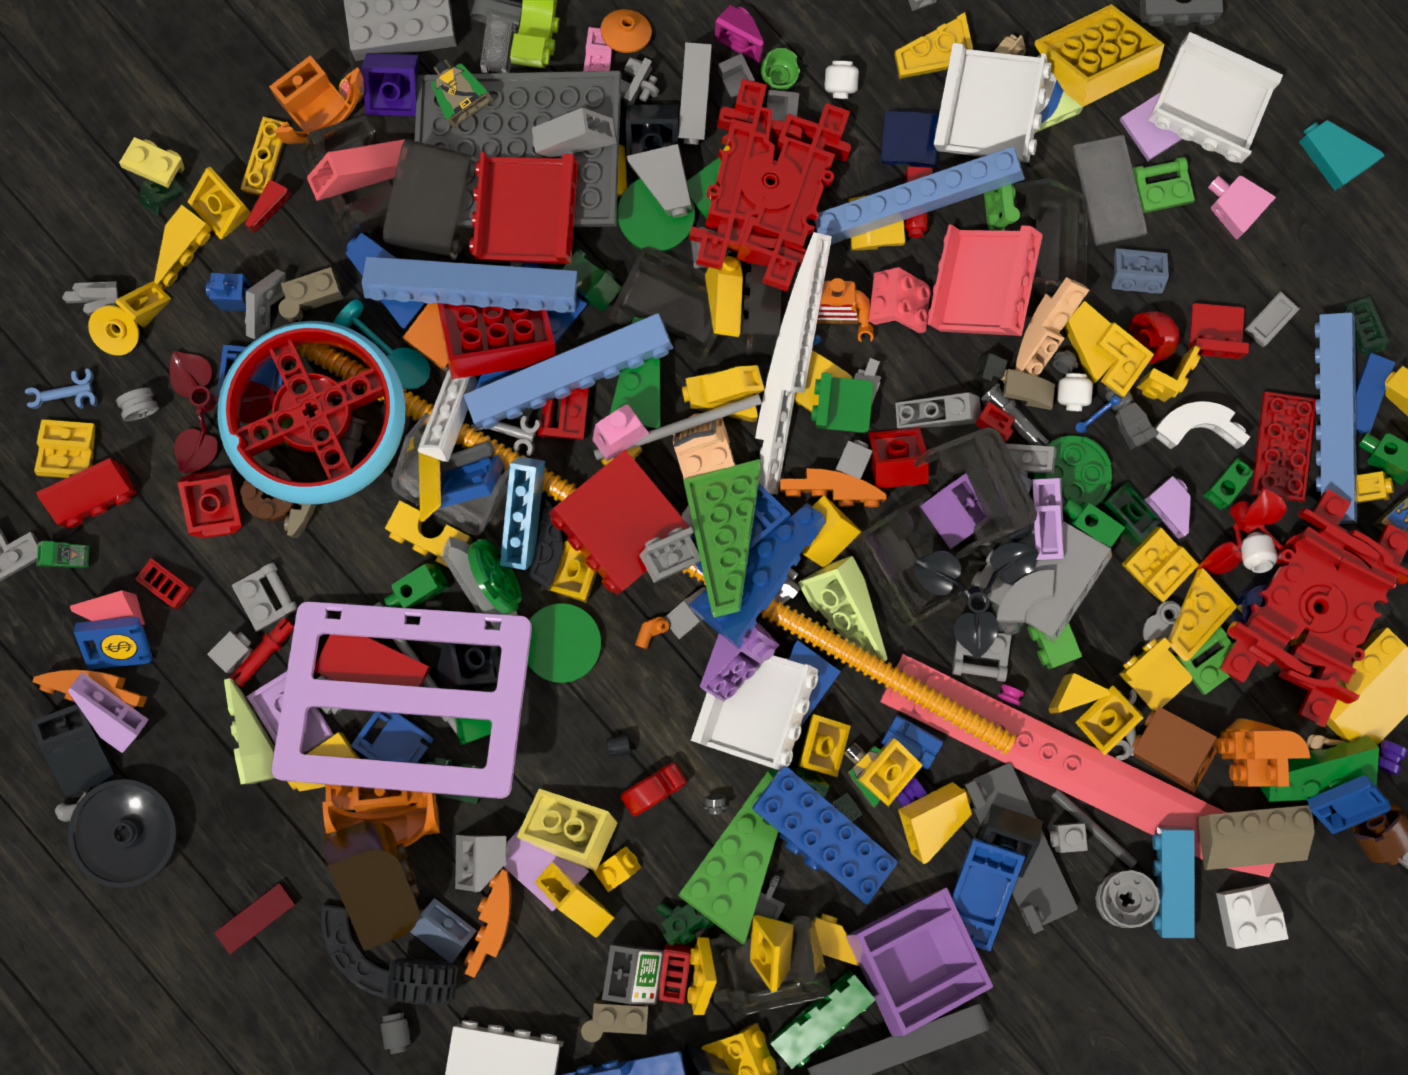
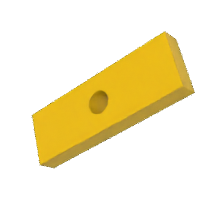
[241,117,285,196]

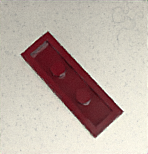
[214,883,296,954]

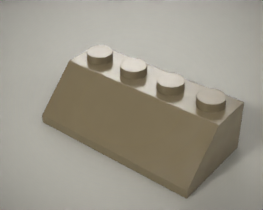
[1197,805,1315,870]

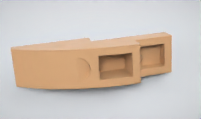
[1015,277,1089,377]

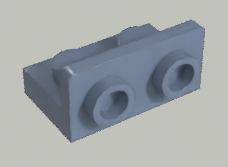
[1112,248,1169,293]

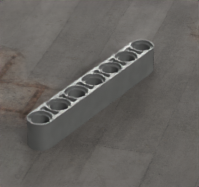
[808,1003,990,1075]

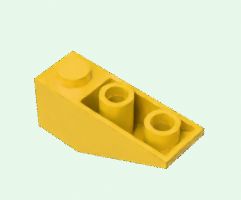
[154,205,212,290]

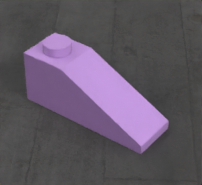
[68,672,149,753]

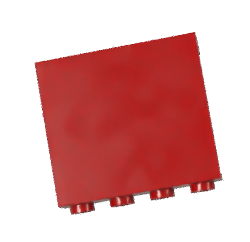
[470,152,578,264]
[549,449,690,595]

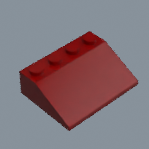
[437,303,555,380]

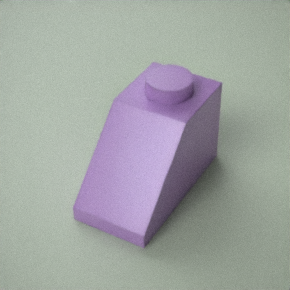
[1144,476,1191,539]

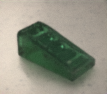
[1344,297,1390,356]

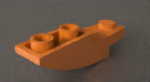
[779,468,886,507]
[32,670,147,709]
[463,868,512,978]

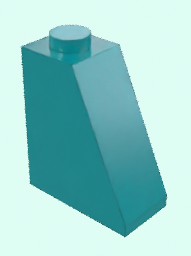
[1299,120,1384,191]

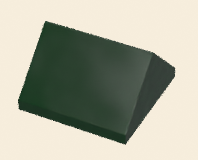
[1097,481,1162,546]

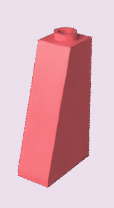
[307,139,416,200]

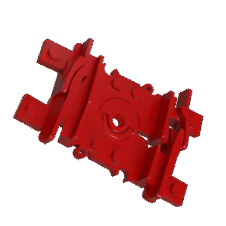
[689,79,851,291]
[1218,489,1408,727]

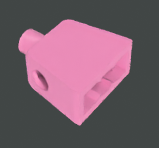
[1208,176,1276,239]
[593,404,649,461]

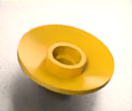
[88,305,139,355]

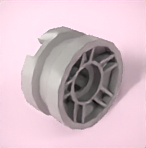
[116,388,159,421]

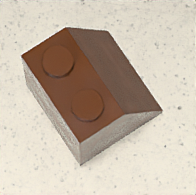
[1132,707,1218,793]

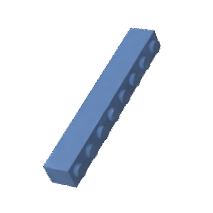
[814,146,1025,245]
[362,257,577,313]
[1315,313,1357,524]
[464,314,673,429]

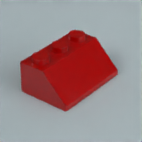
[36,458,137,528]

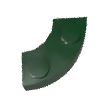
[546,247,622,312]

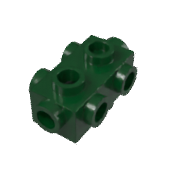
[656,902,715,946]

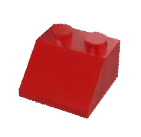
[868,428,929,489]

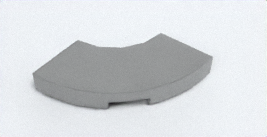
[997,570,1055,623]

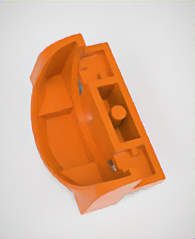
[1217,718,1310,787]
[322,784,440,847]

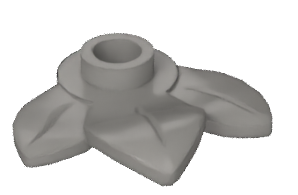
[1143,601,1181,653]

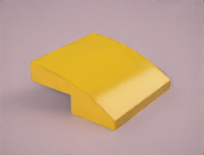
[849,195,905,250]
[794,351,853,413]
[34,420,95,478]
[1122,527,1199,602]

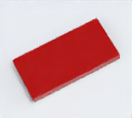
[1251,392,1316,502]
[314,635,431,715]

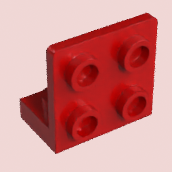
[1189,303,1249,360]

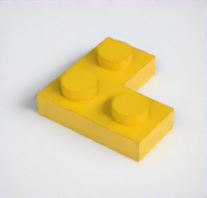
[1096,323,1154,397]
[687,937,717,1015]

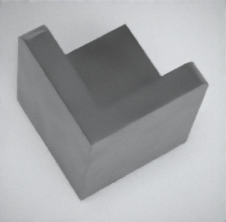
[718,53,755,99]
[766,90,799,122]

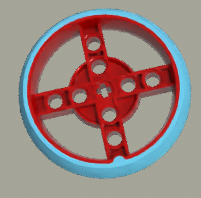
[218,321,406,504]

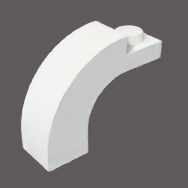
[1154,401,1250,449]

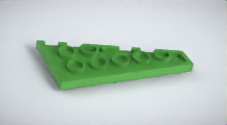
[683,459,761,618]
[678,771,778,944]

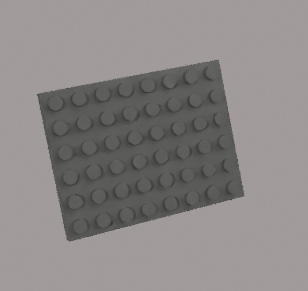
[411,71,621,228]

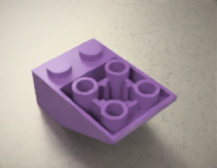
[700,623,779,702]

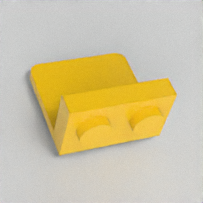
[1137,345,1201,402]
[1119,637,1192,711]
[702,1023,778,1075]

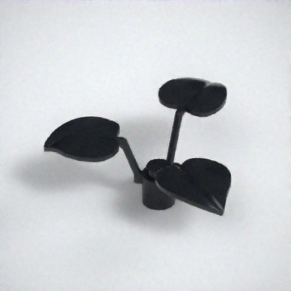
[914,542,1039,659]

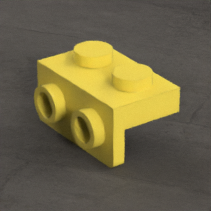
[119,137,185,188]

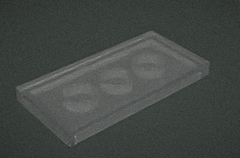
[1073,135,1148,245]

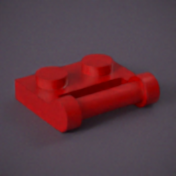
[537,387,589,440]

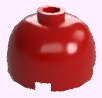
[1129,311,1179,364]

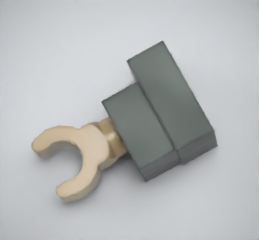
[973,353,1015,383]

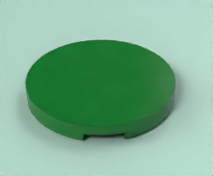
[618,179,695,253]
[1033,436,1112,513]
[468,539,522,614]
[528,604,601,683]

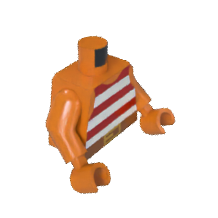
[817,278,874,342]

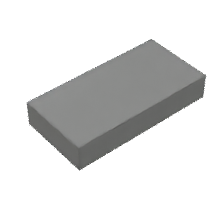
[1244,292,1299,347]

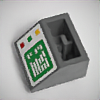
[602,942,664,1005]

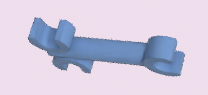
[25,369,98,409]

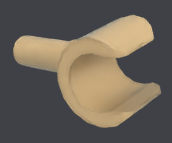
[1307,735,1345,750]

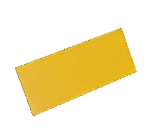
[419,452,441,522]

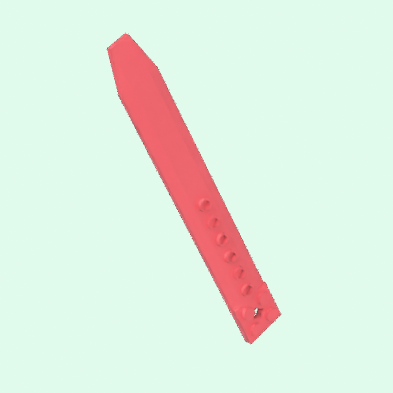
[880,654,1275,877]

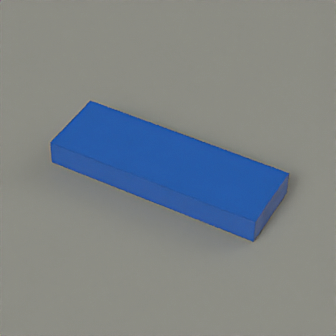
[1356,353,1395,435]

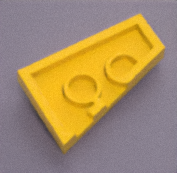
[894,12,973,79]
[1168,568,1238,661]

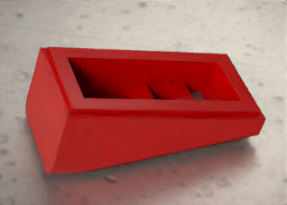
[245,180,292,233]
[135,558,194,610]
[657,943,692,1004]

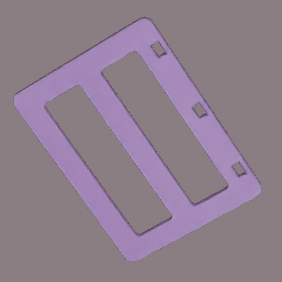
[272,602,532,799]

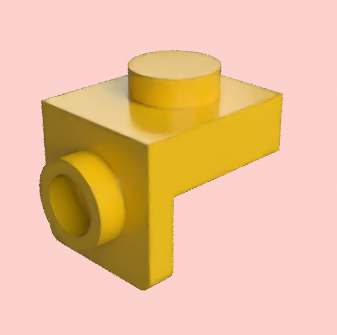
[593,847,641,892]

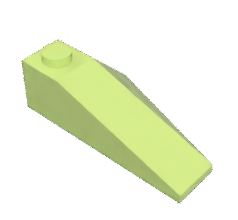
[798,556,887,662]
[224,678,275,785]

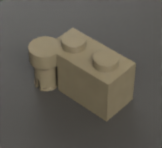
[278,267,344,323]
[581,1000,648,1042]

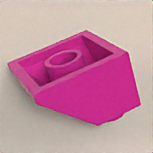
[715,5,764,63]

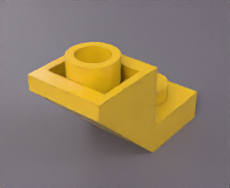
[699,365,765,404]

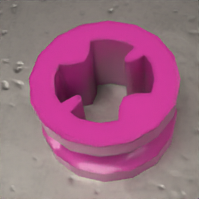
[997,684,1024,705]

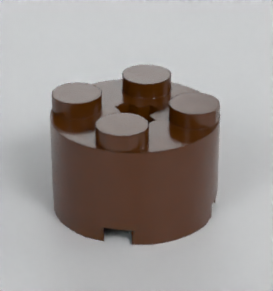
[240,466,299,522]
[1352,803,1408,865]

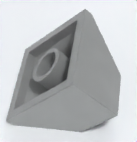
[455,835,509,892]

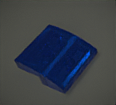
[881,111,939,167]

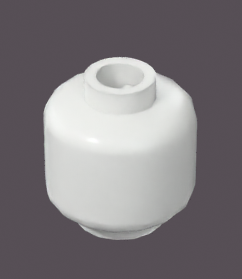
[825,61,859,99]
[1058,373,1093,411]
[1240,532,1278,573]

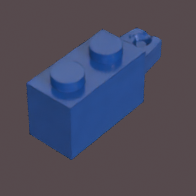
[206,273,253,311]

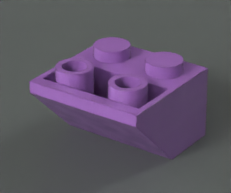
[920,473,997,549]

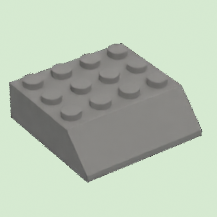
[344,0,457,61]

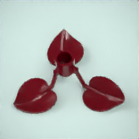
[170,351,276,473]

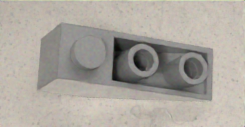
[895,393,981,429]

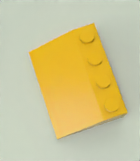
[1035,4,1164,107]
[1327,627,1408,745]

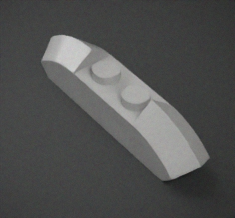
[442,536,518,630]

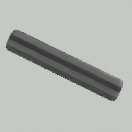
[440,441,494,474]

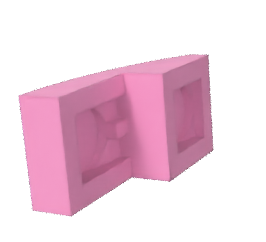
[583,27,613,72]

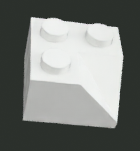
[1216,883,1288,949]

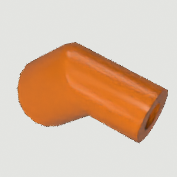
[635,617,669,649]

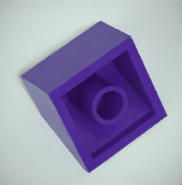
[362,53,419,116]

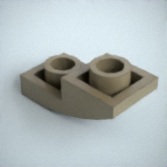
[1003,369,1055,410]
[284,503,316,538]

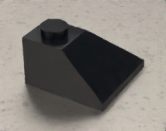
[437,642,500,691]

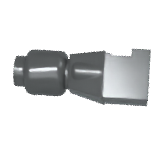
[1105,386,1158,450]

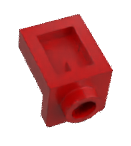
[975,401,1015,448]

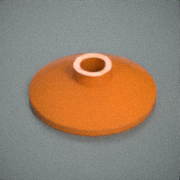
[600,9,652,53]

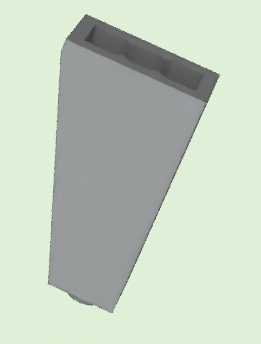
[678,42,712,145]

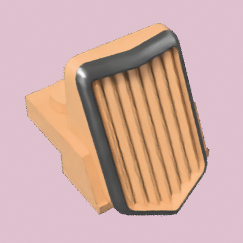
[673,414,735,479]

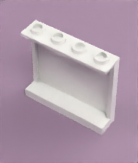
[1148,32,1283,163]
[934,43,1051,163]
[691,655,818,770]
[445,1020,564,1075]

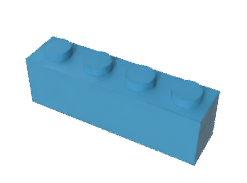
[500,457,545,570]
[1152,826,1195,938]

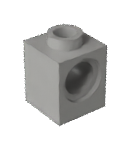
[835,440,872,479]
[207,631,254,674]

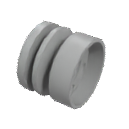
[1095,870,1160,928]

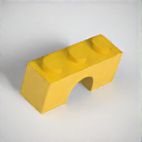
[385,501,472,568]

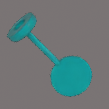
[334,299,430,390]

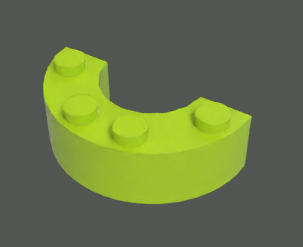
[510,0,559,68]

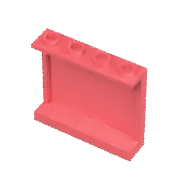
[927,225,1043,336]

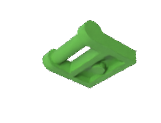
[1133,157,1195,213]
[984,184,1020,231]
[1176,627,1233,695]

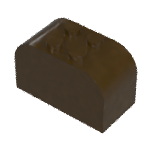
[323,821,420,951]

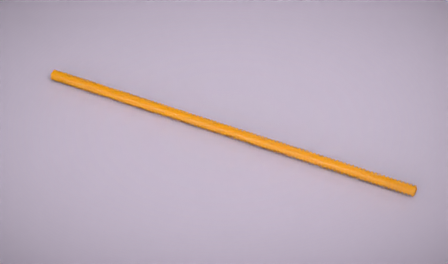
[296,344,1016,755]

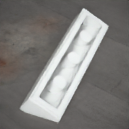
[418,369,477,462]

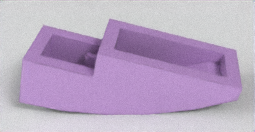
[1033,478,1064,560]

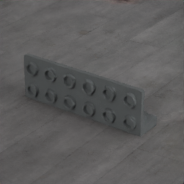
[962,763,1077,934]

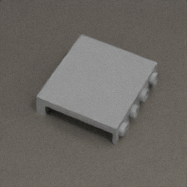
[971,501,1112,643]

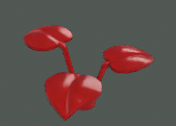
[1196,487,1301,575]

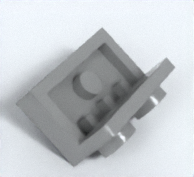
[639,527,701,583]

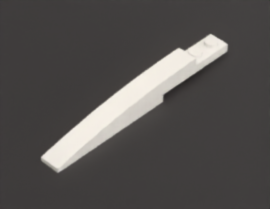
[755,232,832,494]

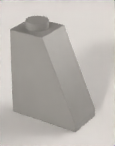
[532,108,617,158]
[627,144,693,218]

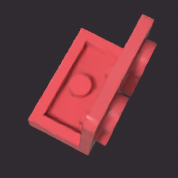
[869,267,930,333]

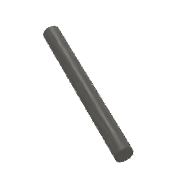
[1051,789,1137,868]

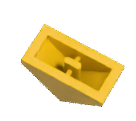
[115,281,171,328]

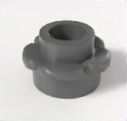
[1053,350,1078,374]
[703,794,729,815]

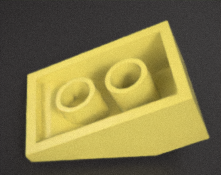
[517,789,617,871]

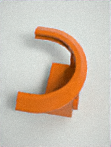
[269,56,363,144]

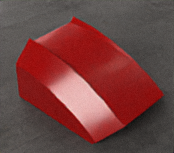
[177,468,242,538]

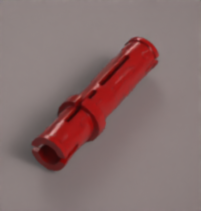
[230,617,295,687]

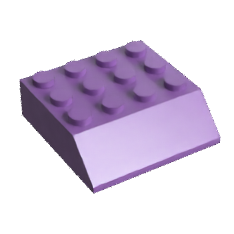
[846,888,993,1036]

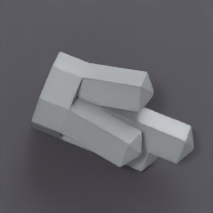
[62,281,119,315]

